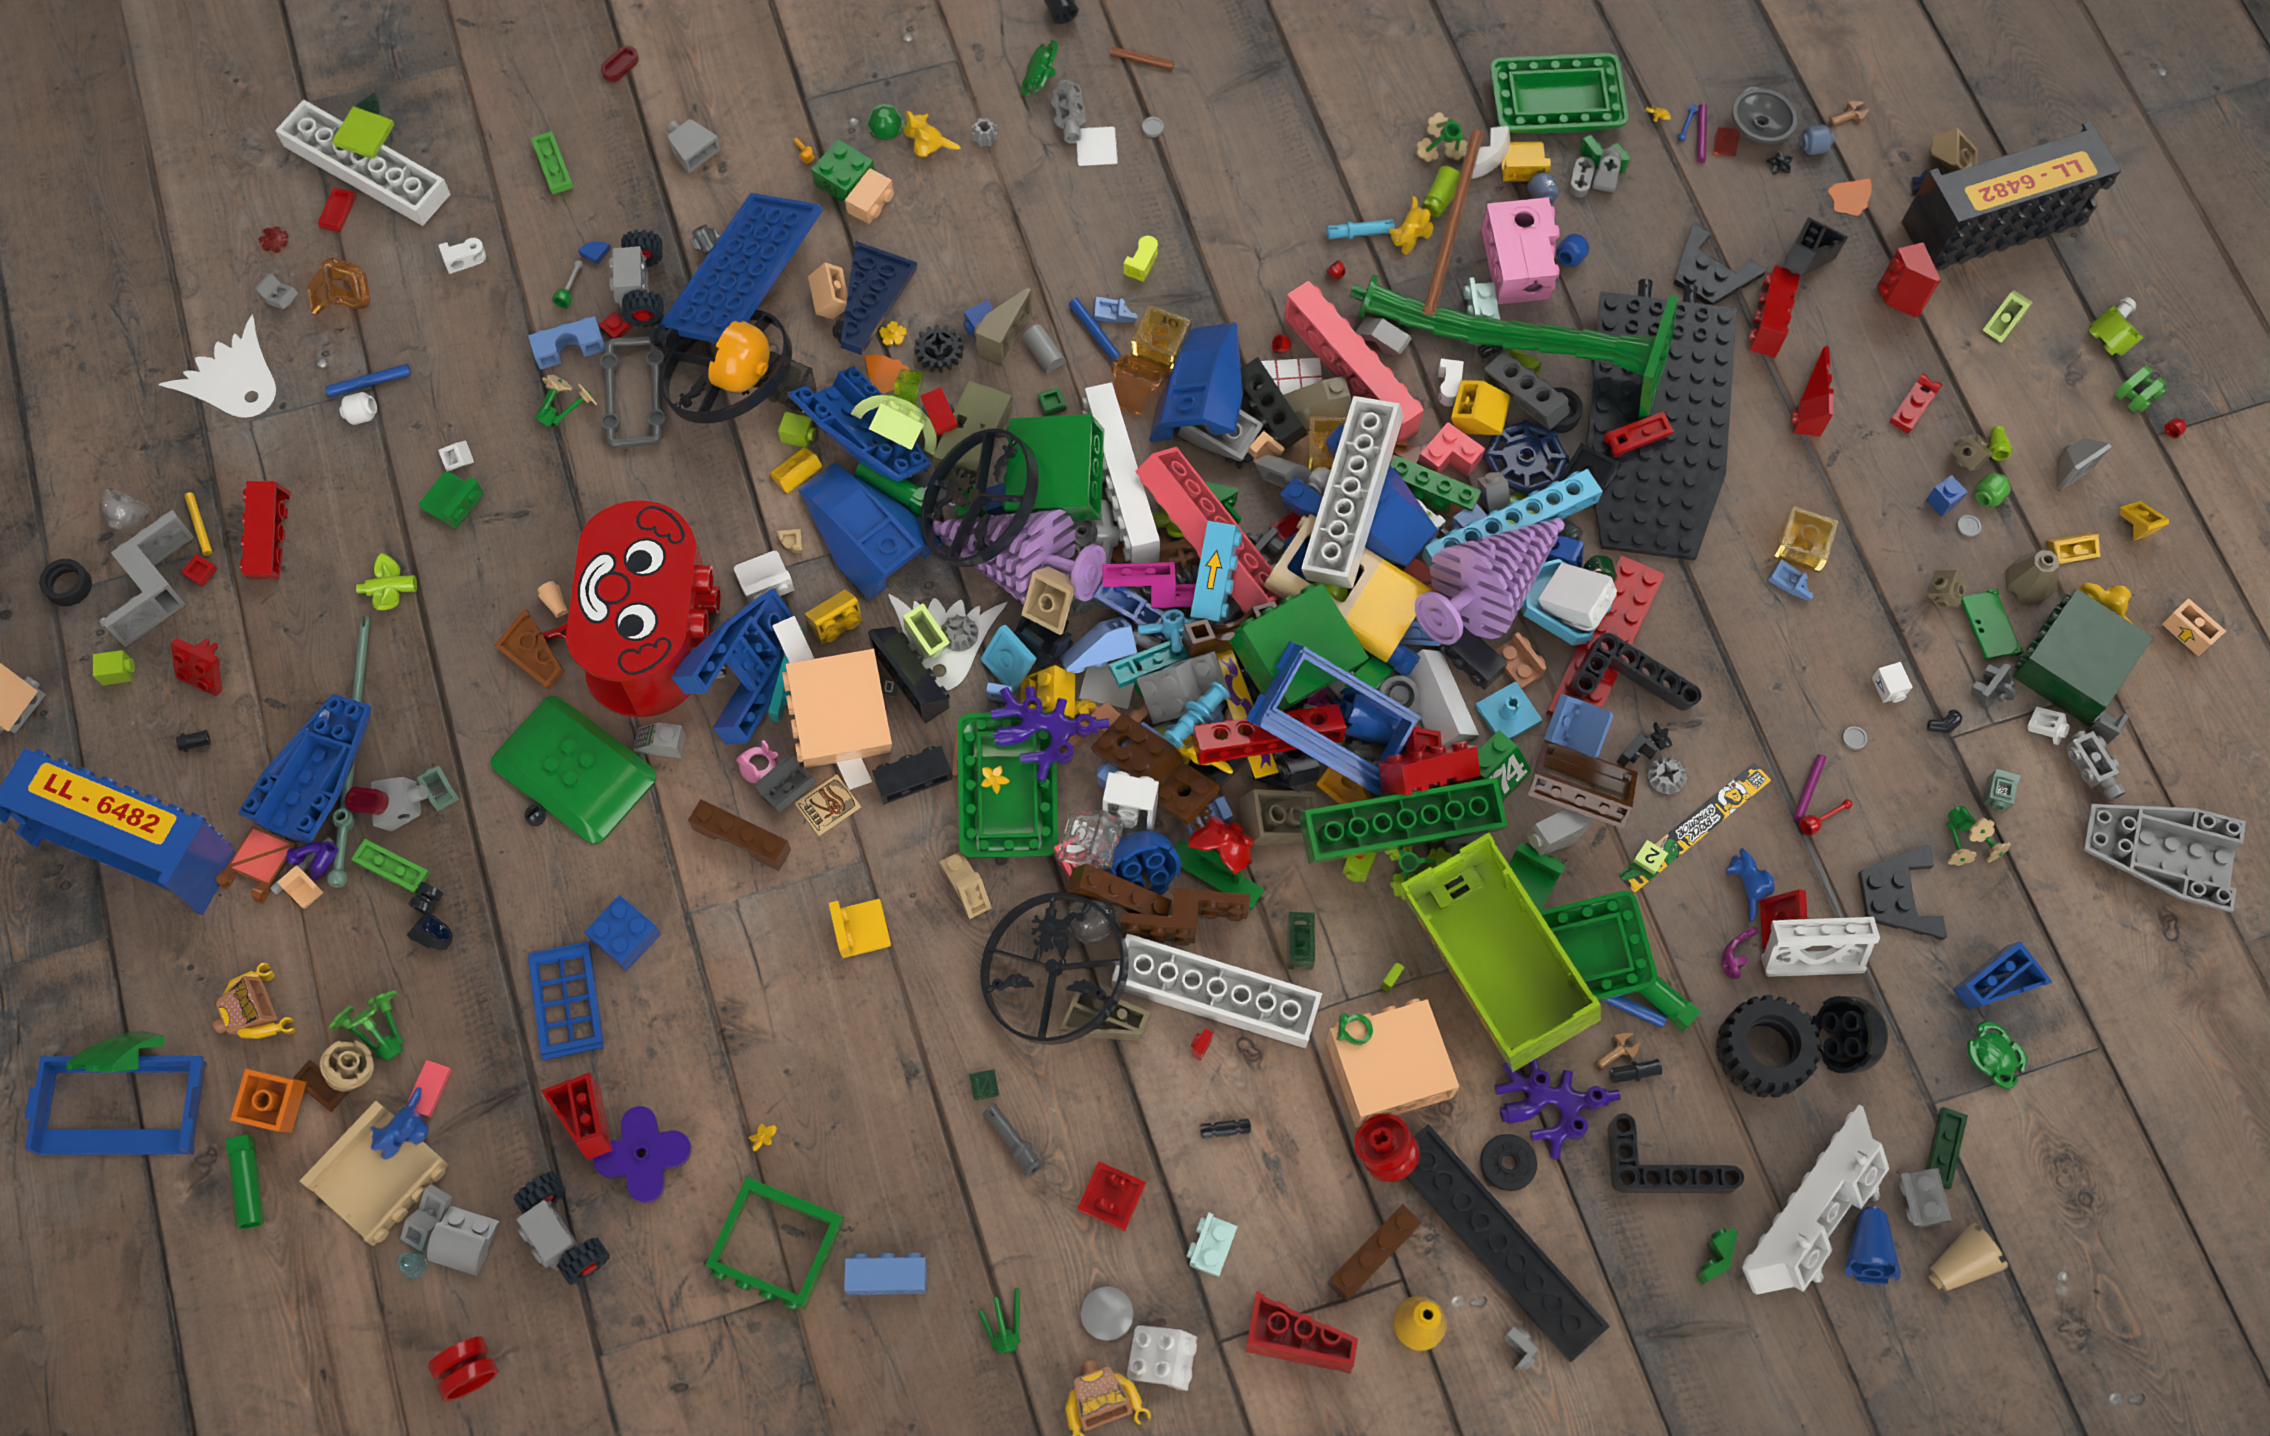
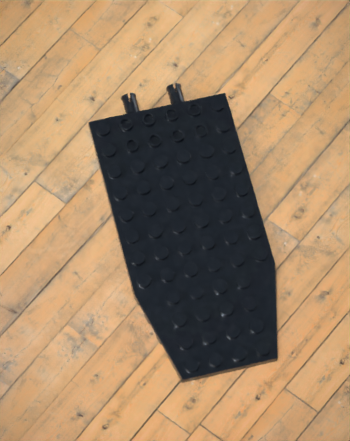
[1587,279,1737,561]

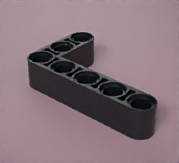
[1569,633,1702,711]
[1608,1113,1744,1194]

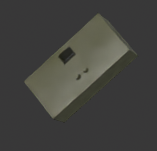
[933,380,1013,479]

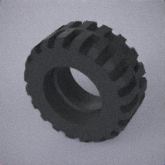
[1716,995,1822,1098]

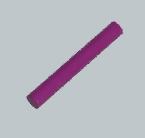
[1697,104,1707,163]
[1793,754,1826,821]

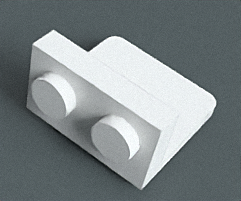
[734,551,794,604]
[1127,1325,1197,1391]

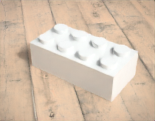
[1103,771,1159,837]

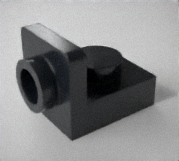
[1617,733,1659,767]

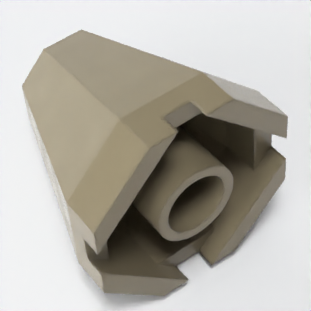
[2006,550,2059,604]

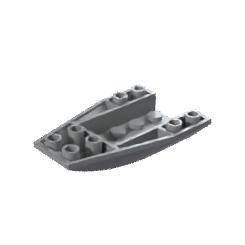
[2083,804,2246,913]

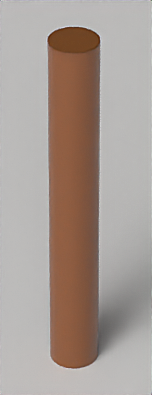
[1110,47,1174,70]

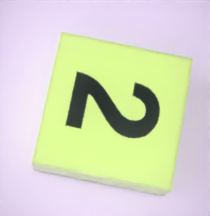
[1633,840,1668,875]

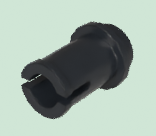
[176,730,211,752]

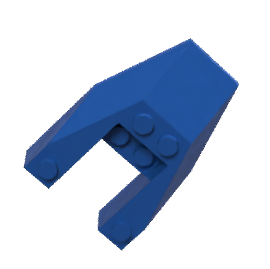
[1280,424,1438,567]
[671,588,798,744]

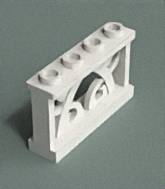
[1761,917,1880,977]

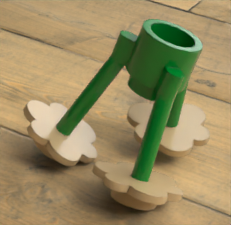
[1417,112,1468,162]

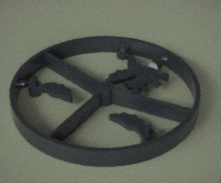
[660,309,792,424]
[921,428,1039,567]
[980,892,1129,1045]

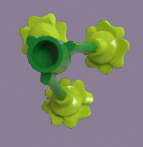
[1385,846,1452,900]

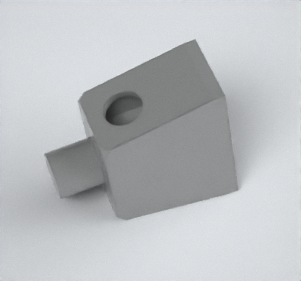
[667,120,721,174]
[371,777,429,832]

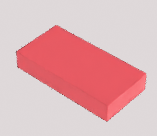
[405,1060,452,1118]

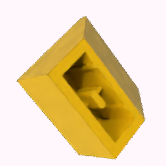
[1451,380,1511,435]
[804,590,862,645]
[1020,665,1075,719]

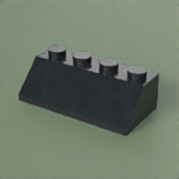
[868,626,950,723]

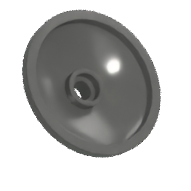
[1732,88,1797,144]

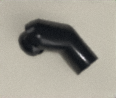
[1927,710,1962,733]

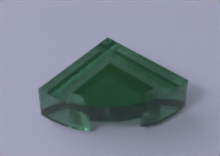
[356,93,380,115]

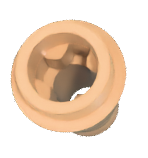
[537,581,568,618]

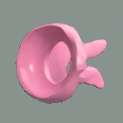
[736,740,778,783]

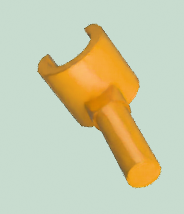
[794,138,815,164]

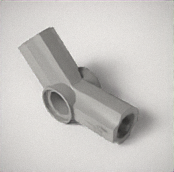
[1089,500,1119,564]

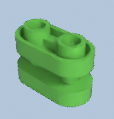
[2114,365,2167,413]

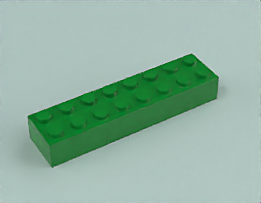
[1298,778,1508,864]

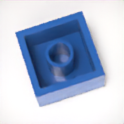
[584,895,661,972]

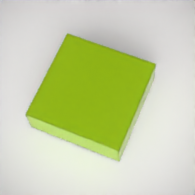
[1381,962,1405,994]

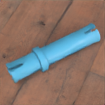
[1326,219,1395,240]

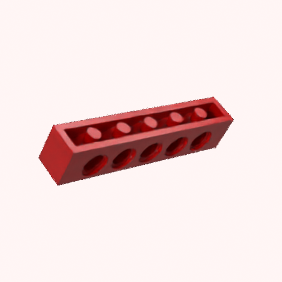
[1192,704,1346,765]

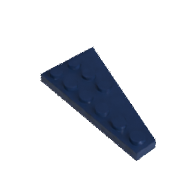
[841,241,917,355]

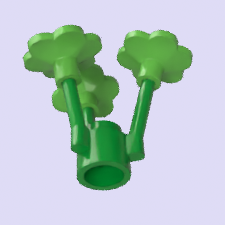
[328,990,404,1062]

